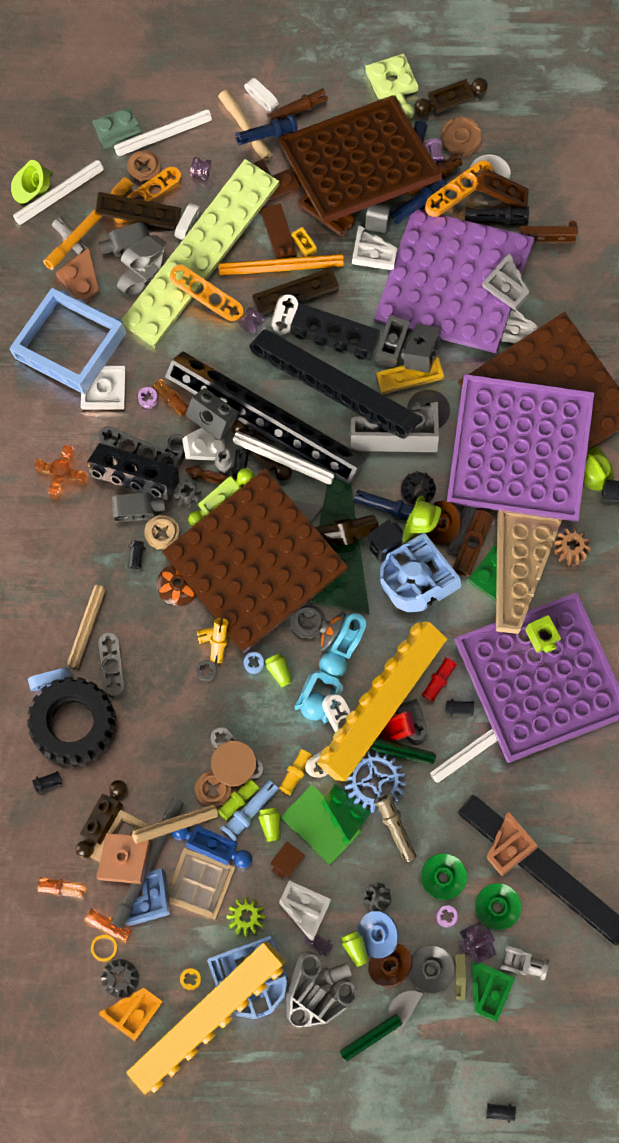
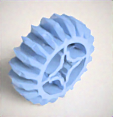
[345,751,406,813]

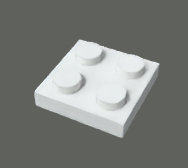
[81,366,126,409]

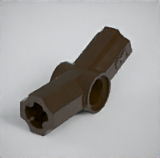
[315,515,379,545]

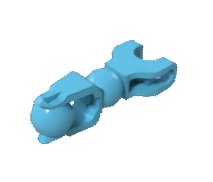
[295,614,366,724]

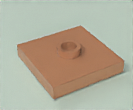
[97,833,152,884]

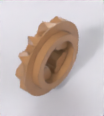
[127,150,161,183]
[195,771,231,808]

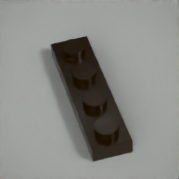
[95,192,181,230]
[252,267,339,317]

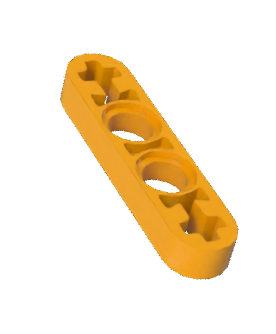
[425,161,493,217]
[114,167,182,224]
[169,265,243,322]

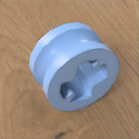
[244,652,264,674]

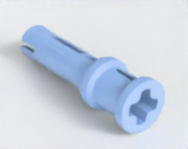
[220,780,279,842]

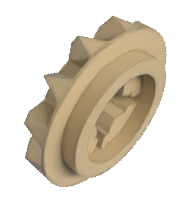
[144,515,180,550]

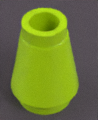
[265,652,293,687]
[258,807,280,842]
[341,930,369,967]

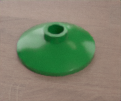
[421,853,467,900]
[475,883,522,930]

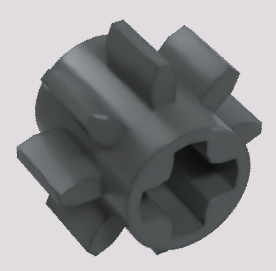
[174,479,202,508]
[363,882,392,911]

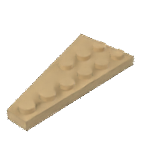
[496,510,562,634]

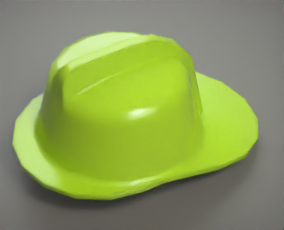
[11,160,53,203]
[583,446,614,491]
[403,495,442,543]

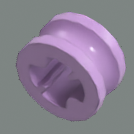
[138,387,158,409]
[436,905,458,928]

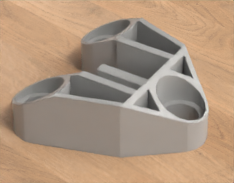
[117,235,166,295]
[286,951,357,1027]

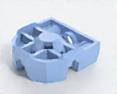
[380,533,461,613]
[207,936,288,1019]

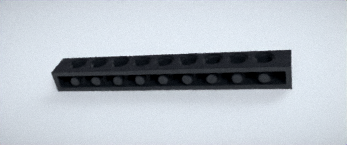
[165,351,367,485]

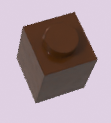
[270,842,305,880]

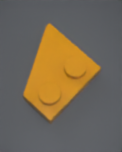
[99,988,163,1041]

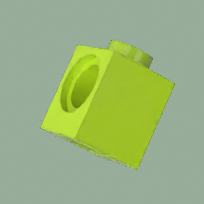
[525,615,561,653]

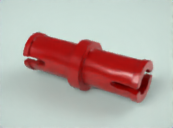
[421,657,457,702]

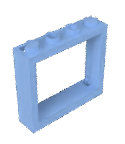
[9,288,126,394]

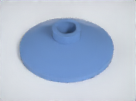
[358,911,399,958]

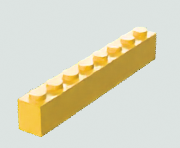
[317,622,447,781]
[126,941,287,1094]

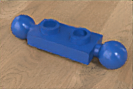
[172,825,252,869]

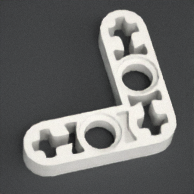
[306,694,350,778]

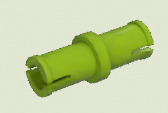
[217,779,259,821]

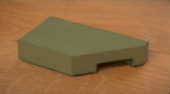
[454,954,466,1000]

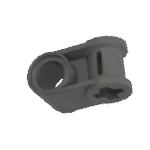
[396,699,427,745]

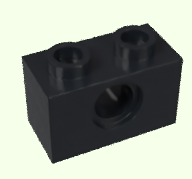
[367,519,403,564]

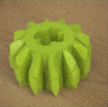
[226,897,266,937]

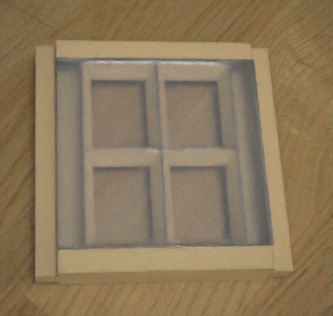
[168,848,235,920]

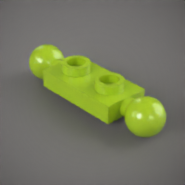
[188,468,255,527]

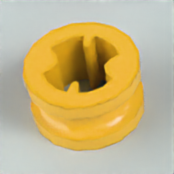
[180,968,201,990]

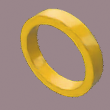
[91,935,118,961]

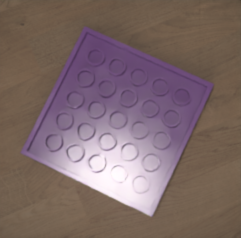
[374,209,534,354]
[447,374,594,522]
[454,593,619,763]

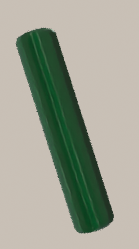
[370,738,436,765]
[340,1014,403,1061]

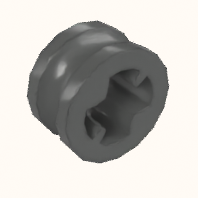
[196,660,217,682]

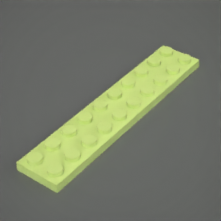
[121,159,280,348]

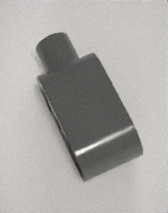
[99,222,150,257]
[111,493,165,522]

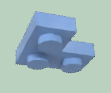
[126,868,171,926]

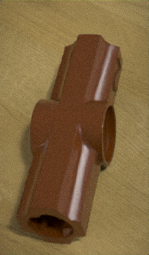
[452,510,494,577]

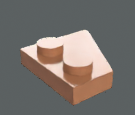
[56,248,100,303]
[487,812,538,876]

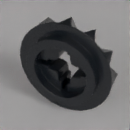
[401,471,436,505]

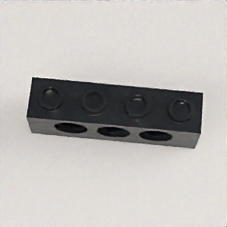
[290,303,380,360]
[87,443,180,500]

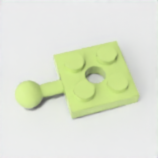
[366,53,419,120]

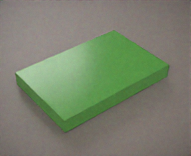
[280,785,362,865]

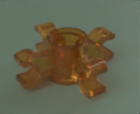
[34,445,88,499]

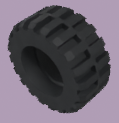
[27,677,117,767]

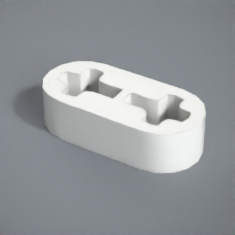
[245,78,279,113]
[174,202,201,240]
[271,294,298,335]

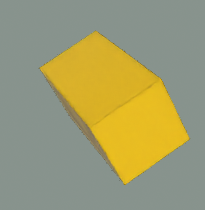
[291,227,317,257]

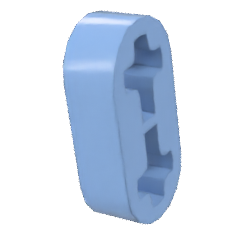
[28,668,71,691]

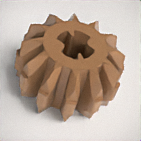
[553,528,591,566]

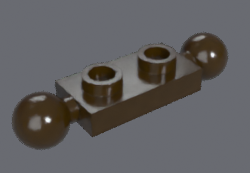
[414,78,488,115]
[232,419,292,482]
[75,780,127,859]

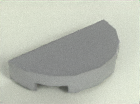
[388,990,423,1035]

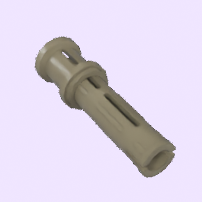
[374,793,417,862]

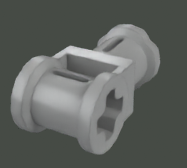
[500,946,550,980]

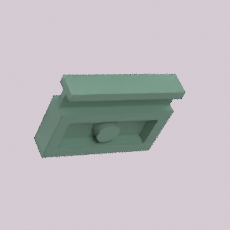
[92,107,142,150]

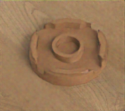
[441,117,482,157]
[211,741,256,787]

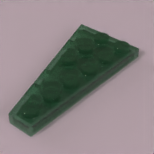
[307,477,369,615]

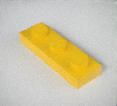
[376,357,444,395]

